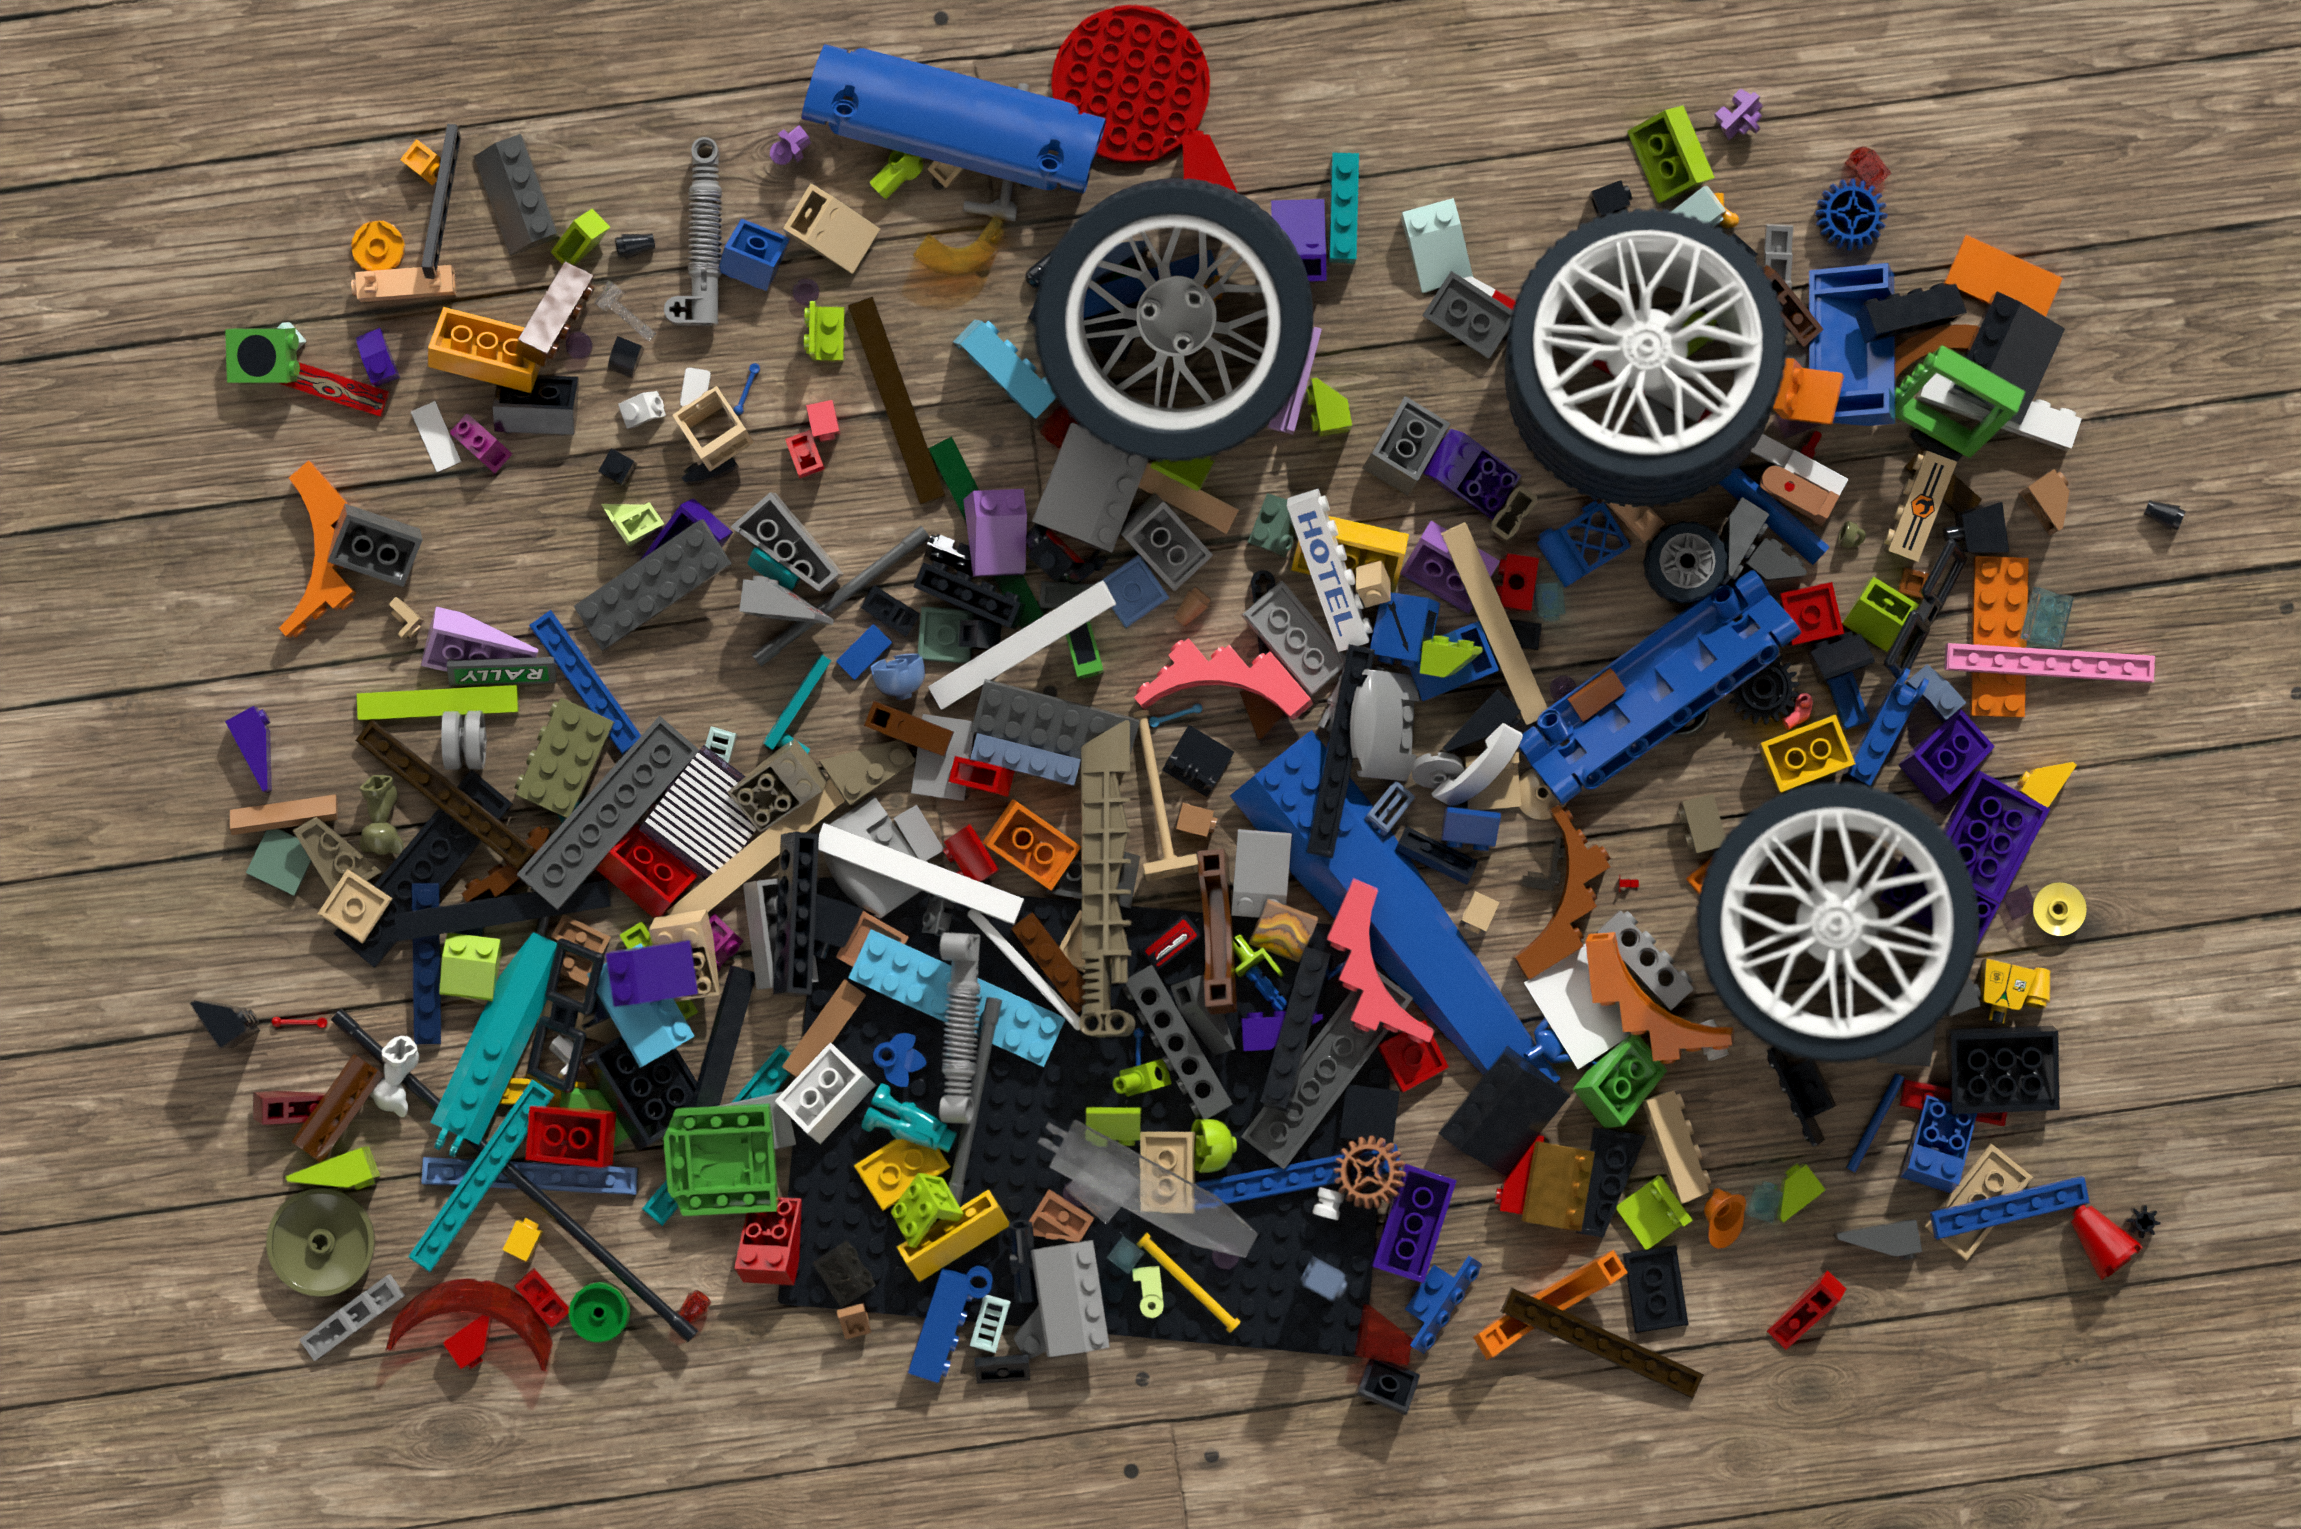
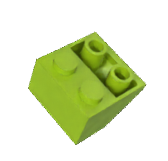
[1306,378,1352,437]
[1842,576,1919,652]

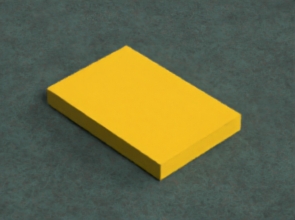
[854,1139,950,1211]

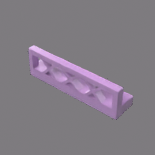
[1268,327,1322,435]

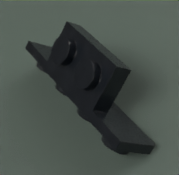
[1767,1046,1836,1147]

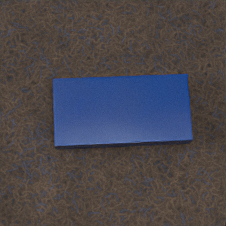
[836,624,892,680]
[1826,671,1870,731]

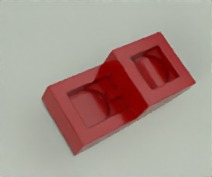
[514,1267,569,1328]

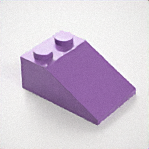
[963,489,1027,577]

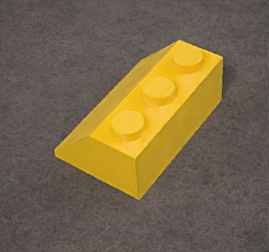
[1758,715,1855,793]

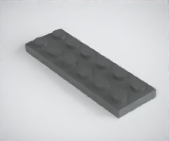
[574,519,732,651]
[971,679,1140,759]

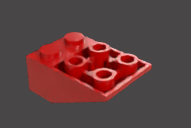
[734,1197,802,1285]

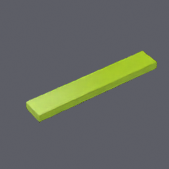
[357,685,519,721]

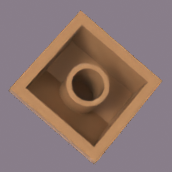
[2019,469,2070,536]

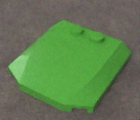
[664,1104,778,1216]

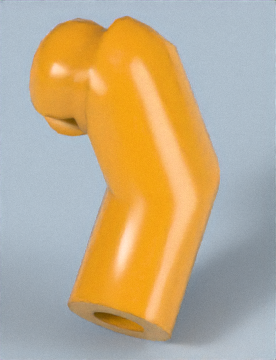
[1714,193,1739,229]

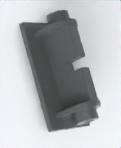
[922,893,955,937]

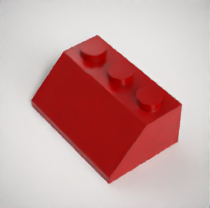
[596,824,698,919]

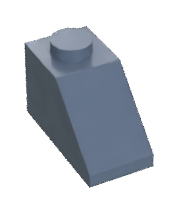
[1907,664,1966,722]

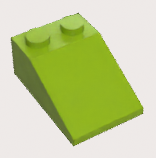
[286,1146,380,1190]

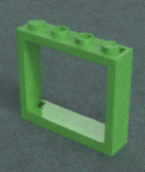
[1895,345,2025,458]

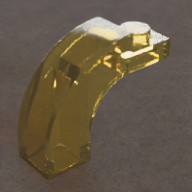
[913,216,1004,275]

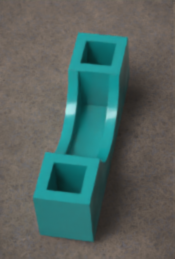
[1329,153,1359,264]

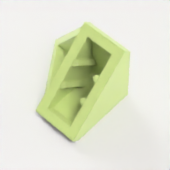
[601,502,664,548]

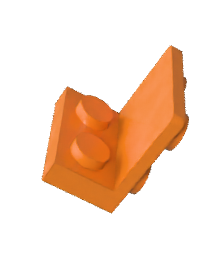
[1773,358,1844,425]

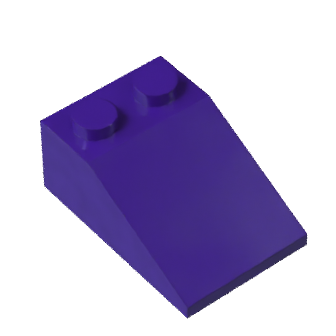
[641,498,733,560]
[1898,709,1995,804]
[606,940,698,1007]

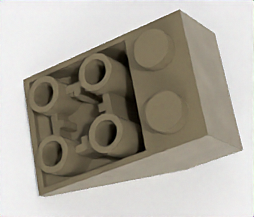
[727,738,827,833]

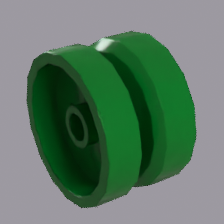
[568,1281,631,1343]

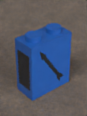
[1370,592,1440,668]

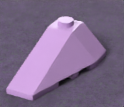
[421,607,538,672]

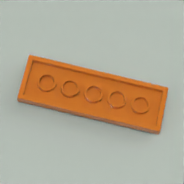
[1970,556,2029,718]

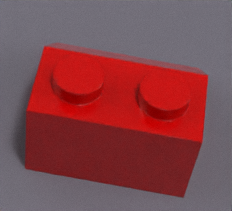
[942,824,999,882]

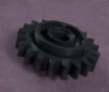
[1728,655,1800,725]

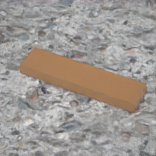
[230,795,338,835]
[782,979,866,1077]

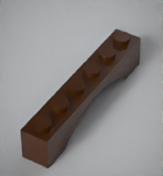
[1197,849,1237,1014]

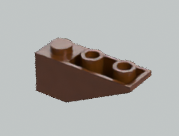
[864,701,954,757]

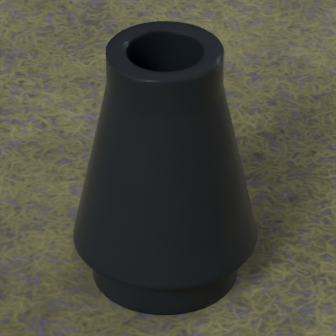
[615,233,655,260]
[2144,500,2186,531]

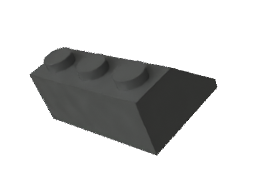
[327,504,423,587]

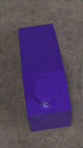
[225,706,272,793]

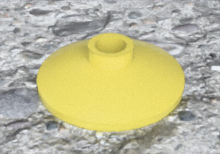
[2033,882,2087,936]

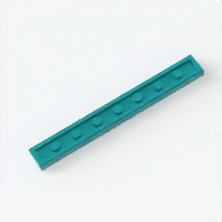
[642,1044,791,1226]
[408,1079,555,1273]

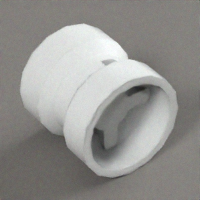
[1313,1187,1345,1220]

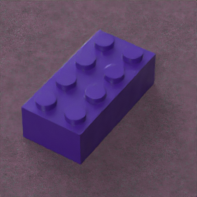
[1371,1164,1457,1283]

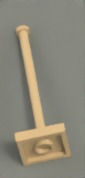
[1133,710,1198,882]

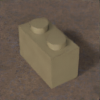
[1677,794,1726,854]

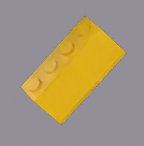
[1291,516,1409,593]

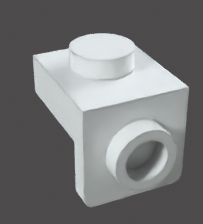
[618,391,666,429]
[549,1035,582,1079]

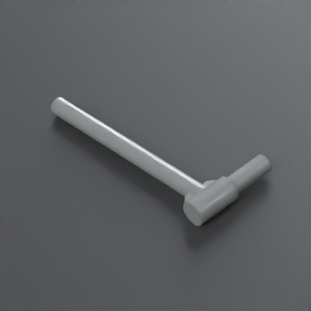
[963,83,1029,221]

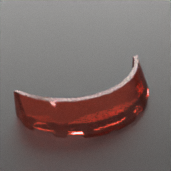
[386,1278,553,1371]

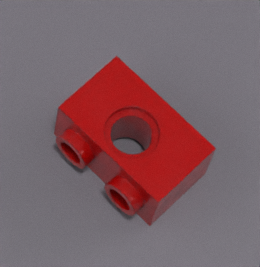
[1496,553,1539,613]

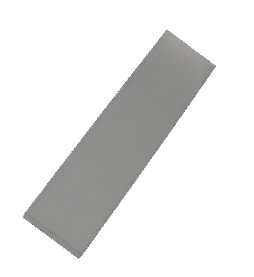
[1763,224,1793,335]
[299,1274,405,1361]

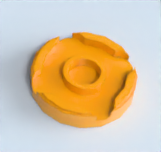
[351,221,405,271]

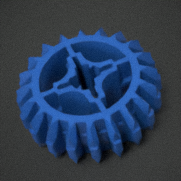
[1815,178,1887,251]

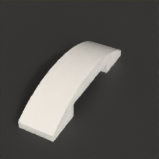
[1431,723,1523,806]

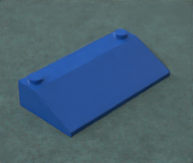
[1809,263,1895,426]

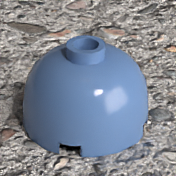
[871,654,925,700]

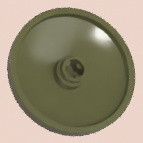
[266,1188,375,1296]

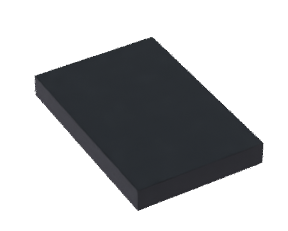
[1622,1245,1689,1333]

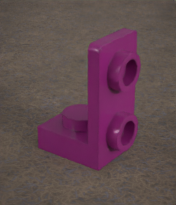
[450,414,512,473]

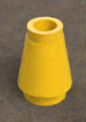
[2025,968,2051,1009]

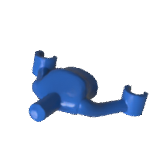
[1523,1017,1598,1067]

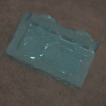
[2020,587,2074,648]

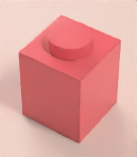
[806,400,840,442]

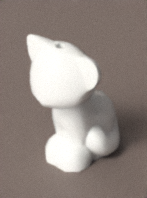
[370,1036,419,1117]

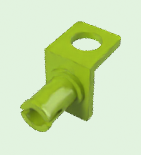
[1233,935,1284,978]
[1113,1059,1171,1096]

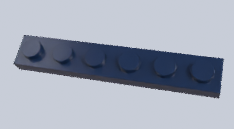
[412,883,441,1044]

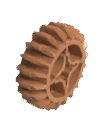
[1334,1136,1407,1209]

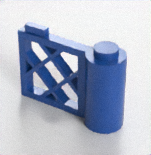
[1536,500,1631,588]

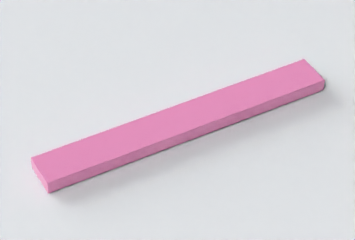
[1944,643,2155,683]

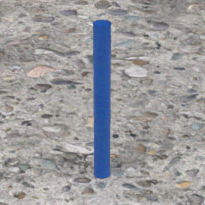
[1846,1073,1905,1173]

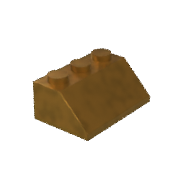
[1522,1141,1595,1231]

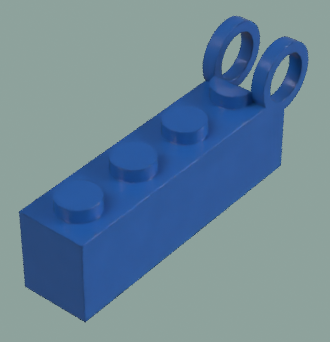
[1843,667,1929,786]
[908,1266,993,1383]

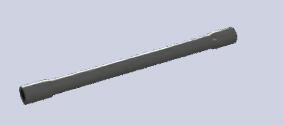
[751,525,930,667]
[948,997,1002,1207]

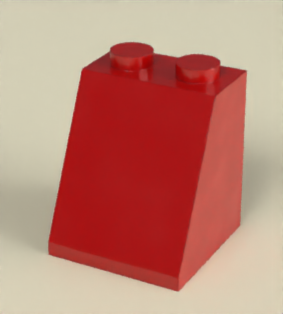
[1183,130,1238,193]

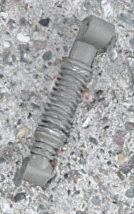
[664,137,722,326]
[939,933,981,1124]

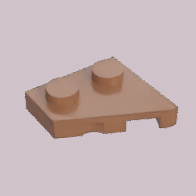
[1029,1189,1094,1242]

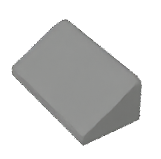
[894,805,944,862]

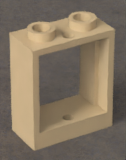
[672,386,754,471]

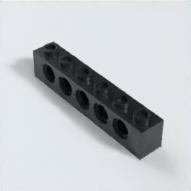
[773,831,819,997]

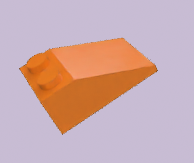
[982,799,1081,890]

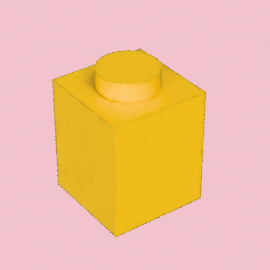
[502,1218,543,1261]

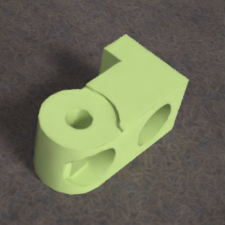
[1132,1266,1163,1318]

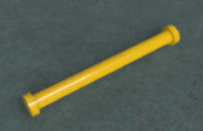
[1136,1233,1241,1333]

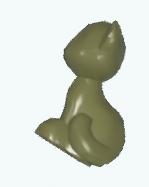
[360,775,404,855]

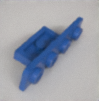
[1405,1255,1482,1354]

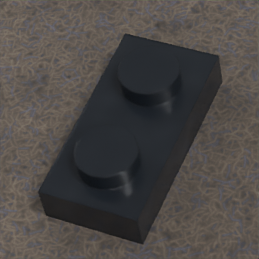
[975,1355,1030,1384]

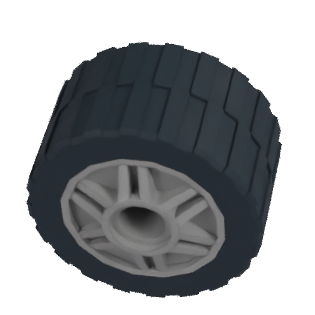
[1643,521,1727,604]

